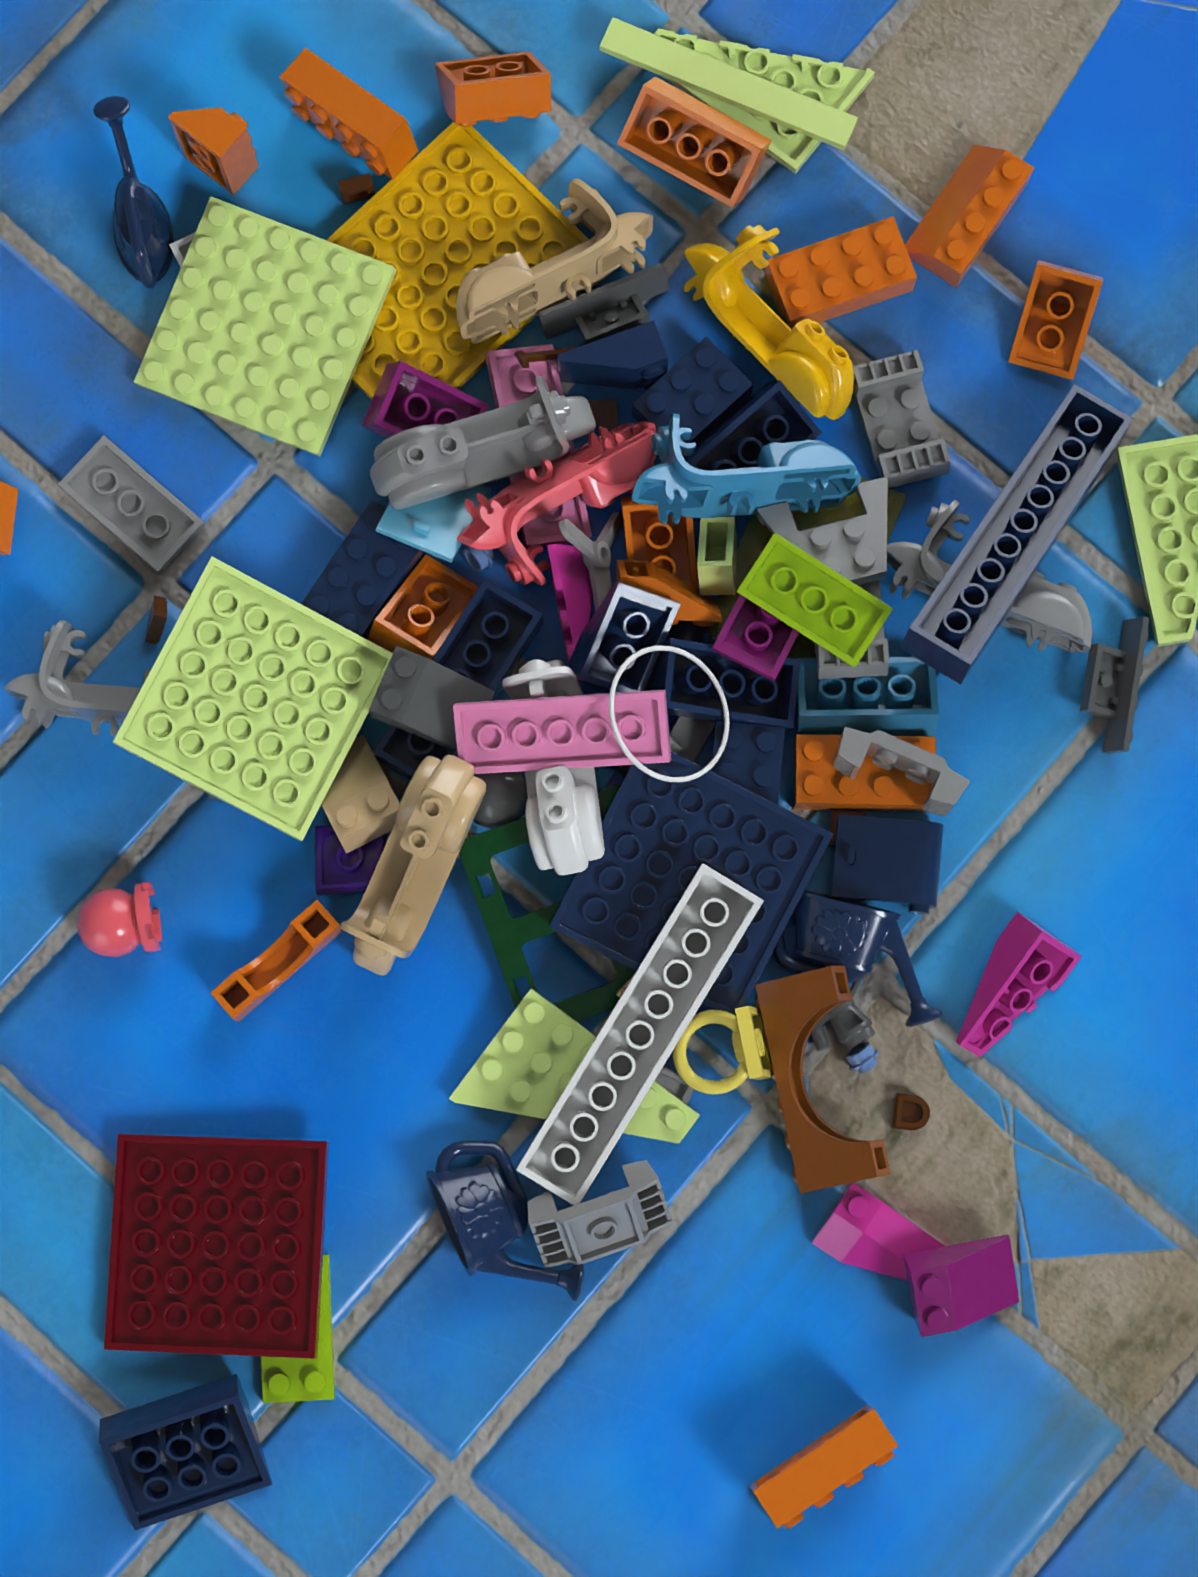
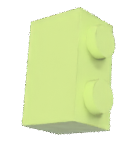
[697,517,738,596]

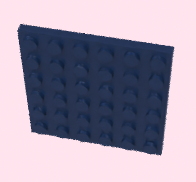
[549,751,833,1016]

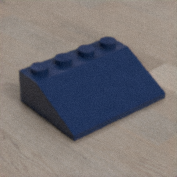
[99,1374,272,1530]

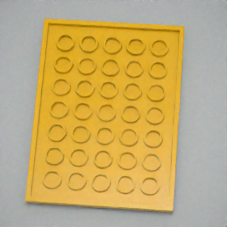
[326,121,589,400]

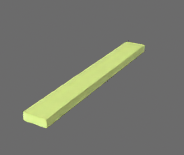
[599,17,858,151]

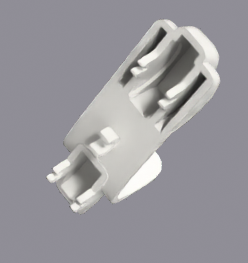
[502,659,605,875]

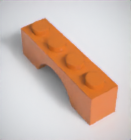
[210,900,344,1023]

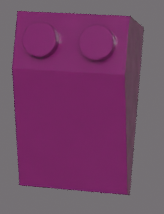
[361,361,489,438]
[712,594,799,681]
[903,1234,1019,1337]

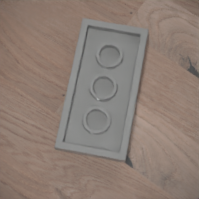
[58,435,205,575]

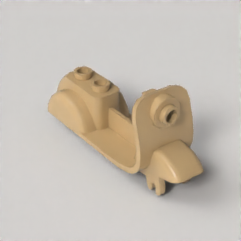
[456,179,653,344]
[339,755,486,976]

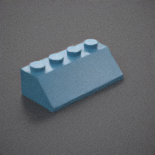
[796,657,939,737]

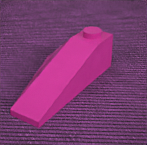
[547,544,593,686]
[956,912,1082,1057]
[811,1183,945,1281]

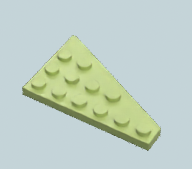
[654,28,875,174]

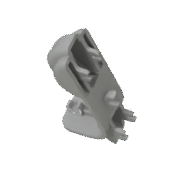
[370,376,596,509]
[887,500,1093,653]
[3,620,151,737]

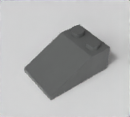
[369,646,495,752]

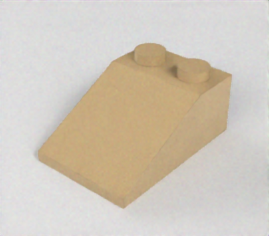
[321,735,400,854]

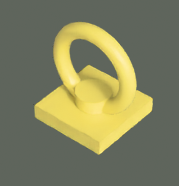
[673,1006,772,1095]

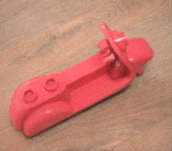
[456,421,656,586]

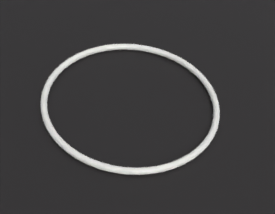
[609,645,729,783]

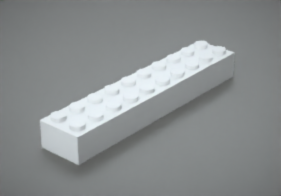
[516,863,764,1205]

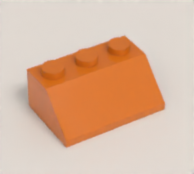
[435,51,551,126]
[168,107,259,196]

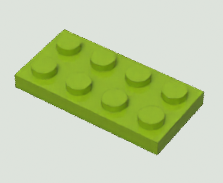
[736,533,893,668]
[261,1255,335,1403]

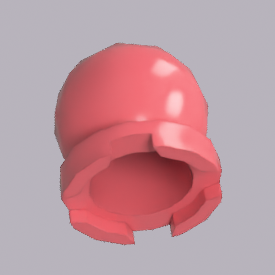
[77,881,162,957]

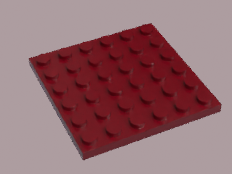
[104,1134,329,1359]

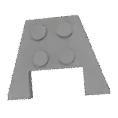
[757,477,888,585]

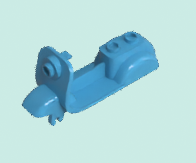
[632,413,861,525]

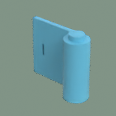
[376,484,494,563]

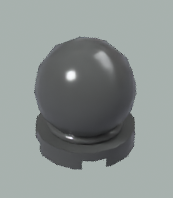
[473,771,528,829]

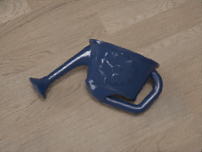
[93,96,174,288]
[773,890,942,1027]
[426,1141,584,1301]

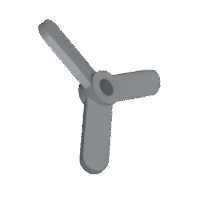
[559,512,622,611]

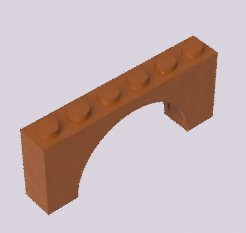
[755,966,891,1193]

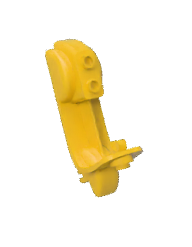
[684,225,854,420]

